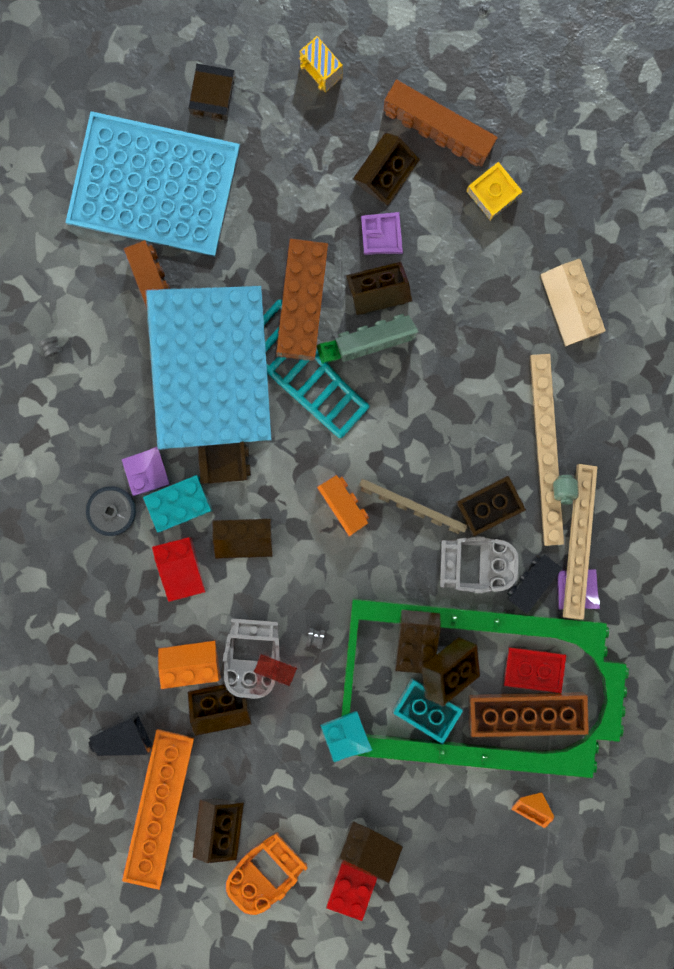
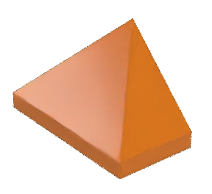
[511,792,554,828]

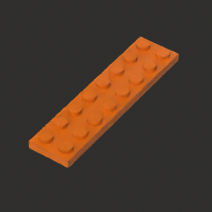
[122,729,195,890]

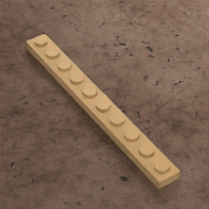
[530,354,564,546]

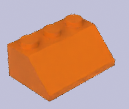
[317,475,369,536]
[158,640,221,689]

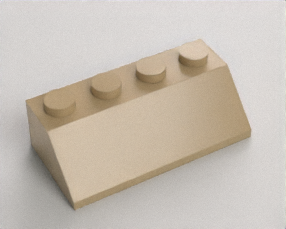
[540,259,606,347]

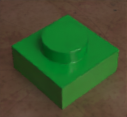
[316,340,341,364]

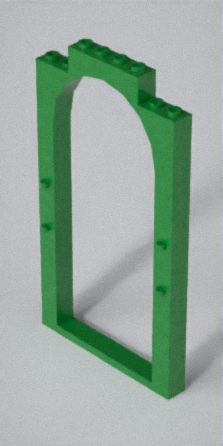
[342,598,629,778]

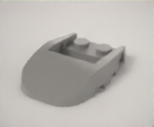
[440,537,518,593]
[223,619,280,698]

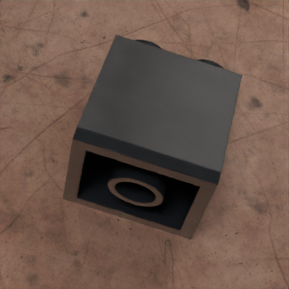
[88,712,153,756]

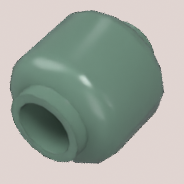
[553,475,579,505]

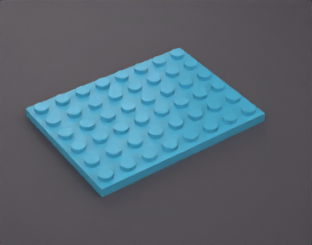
[65,111,240,257]
[146,286,271,449]

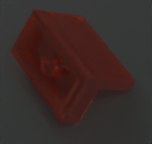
[253,654,297,686]

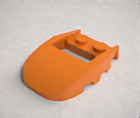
[226,832,308,915]

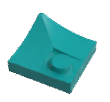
[320,711,372,762]

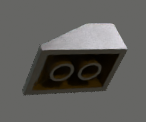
[336,821,403,883]

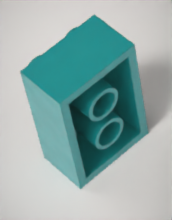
[143,475,213,533]
[392,677,463,744]

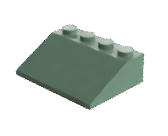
[335,314,418,363]

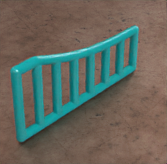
[263,299,370,439]

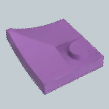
[361,212,403,255]
[121,447,170,496]
[557,569,600,609]

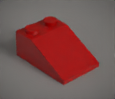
[152,537,206,602]

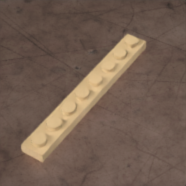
[563,464,597,620]

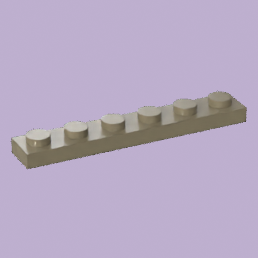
[359,479,467,534]

